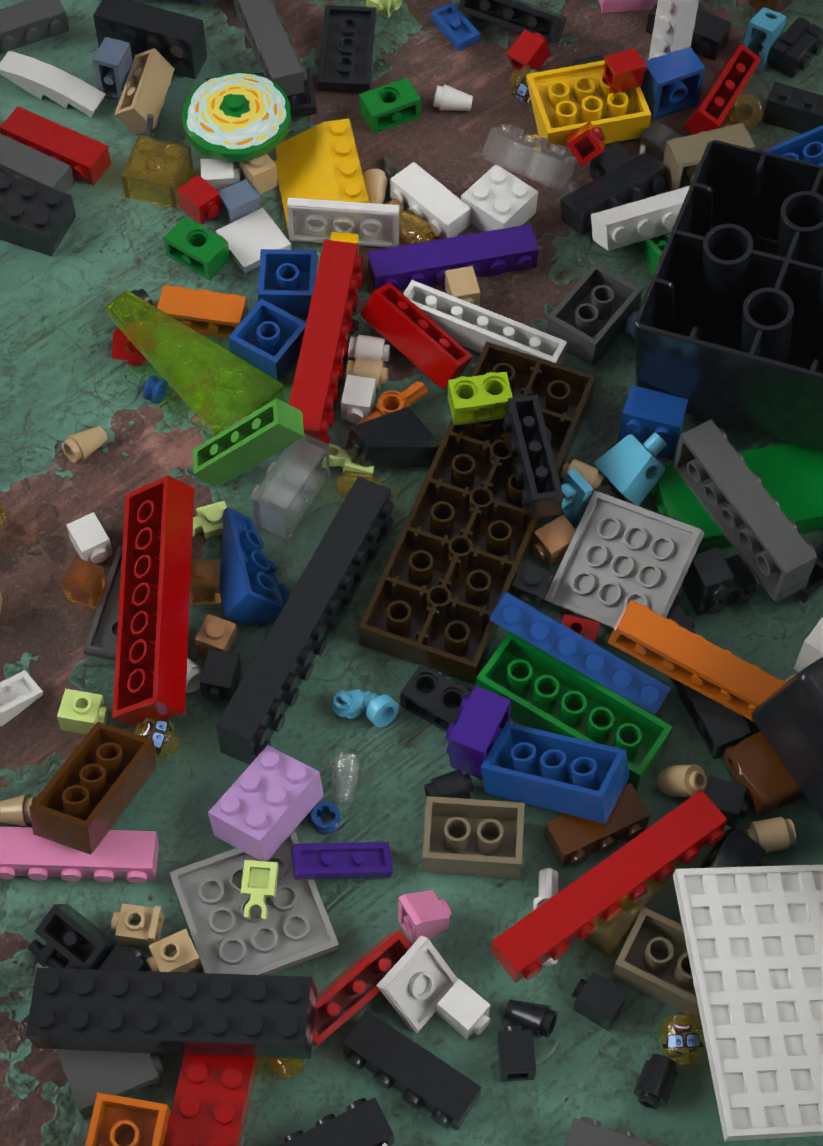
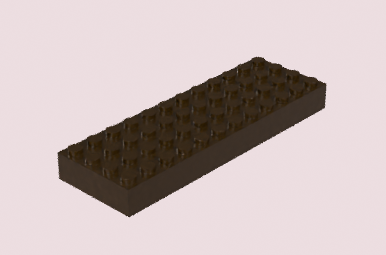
[358,341,596,684]

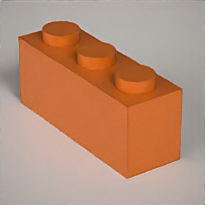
[156,285,248,339]

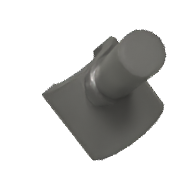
[137,114,159,152]
[382,156,401,185]

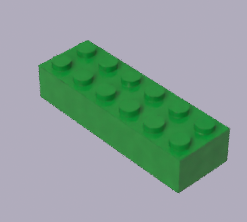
[476,632,673,791]

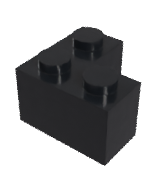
[682,547,757,616]

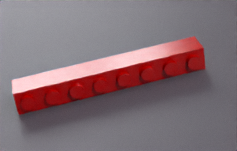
[491,790,728,983]

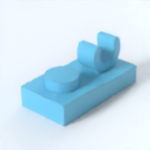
[555,468,593,528]

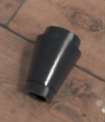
[504,999,557,1038]

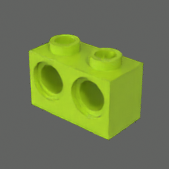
[447,372,513,426]

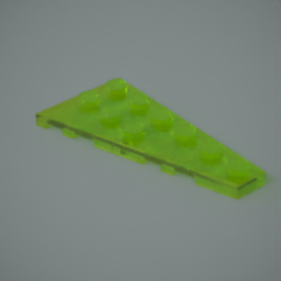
[104,290,284,435]

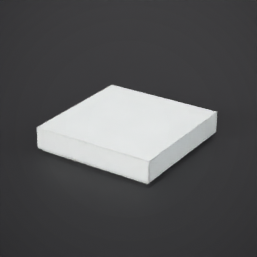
[216,207,292,273]
[376,935,458,1033]

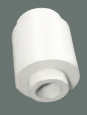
[348,334,391,362]

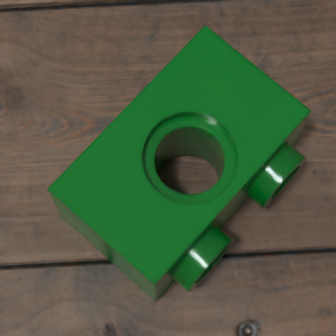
[359,78,421,134]
[164,217,230,281]

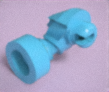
[332,689,399,728]

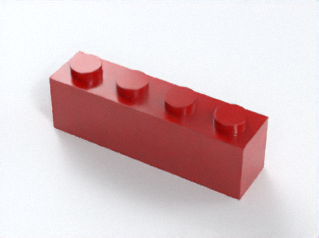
[683,43,761,134]
[0,106,111,186]
[360,282,473,390]
[312,930,412,1046]

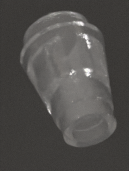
[331,753,363,803]

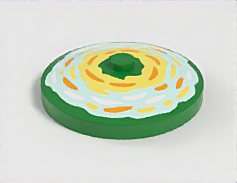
[182,72,291,162]

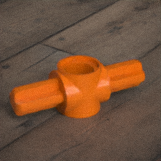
[355,381,428,425]

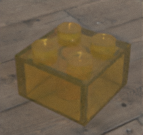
[121,135,193,208]

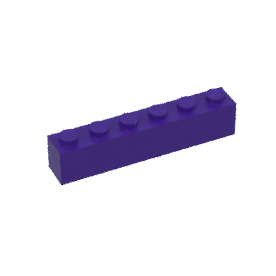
[368,224,539,291]

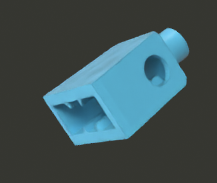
[743,8,787,72]
[594,432,667,506]

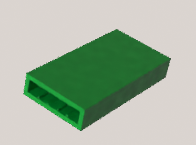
[648,443,823,554]

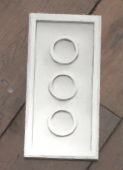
[287,197,399,248]

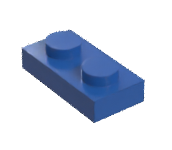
[430,2,480,51]

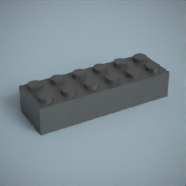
[673,419,817,603]

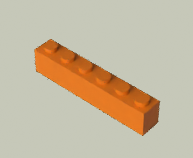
[607,600,786,722]

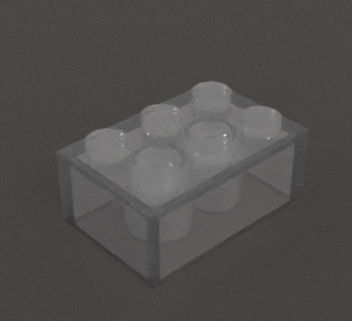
[480,123,577,188]
[251,434,330,544]

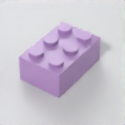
[208,745,324,861]

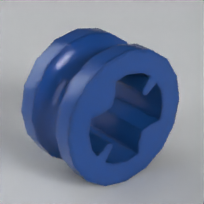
[143,375,168,404]
[311,801,340,834]

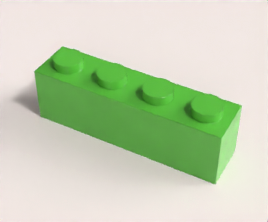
[193,398,304,487]

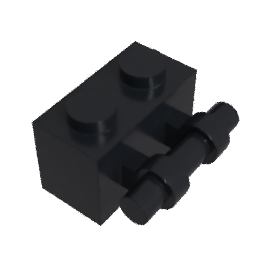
[28,904,117,970]

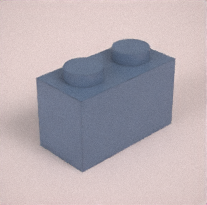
[93,37,133,102]

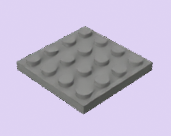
[544,491,705,629]
[169,830,339,975]

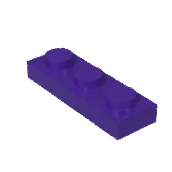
[291,842,393,880]

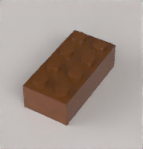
[29,722,156,855]

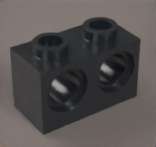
[400,664,472,732]

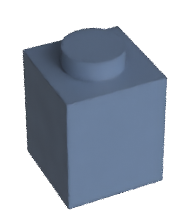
[218,179,262,224]

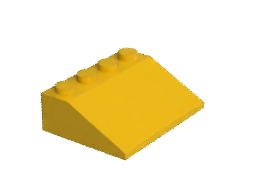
[526,60,651,155]
[273,118,369,234]

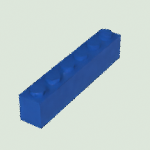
[489,590,671,715]

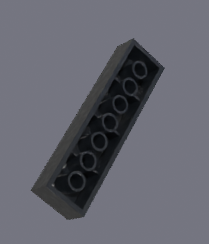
[25,968,317,1059]

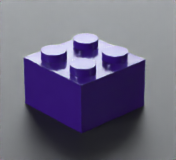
[446,686,511,780]

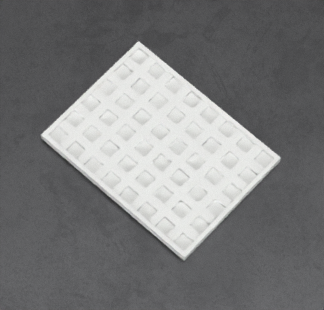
[673,864,823,1141]

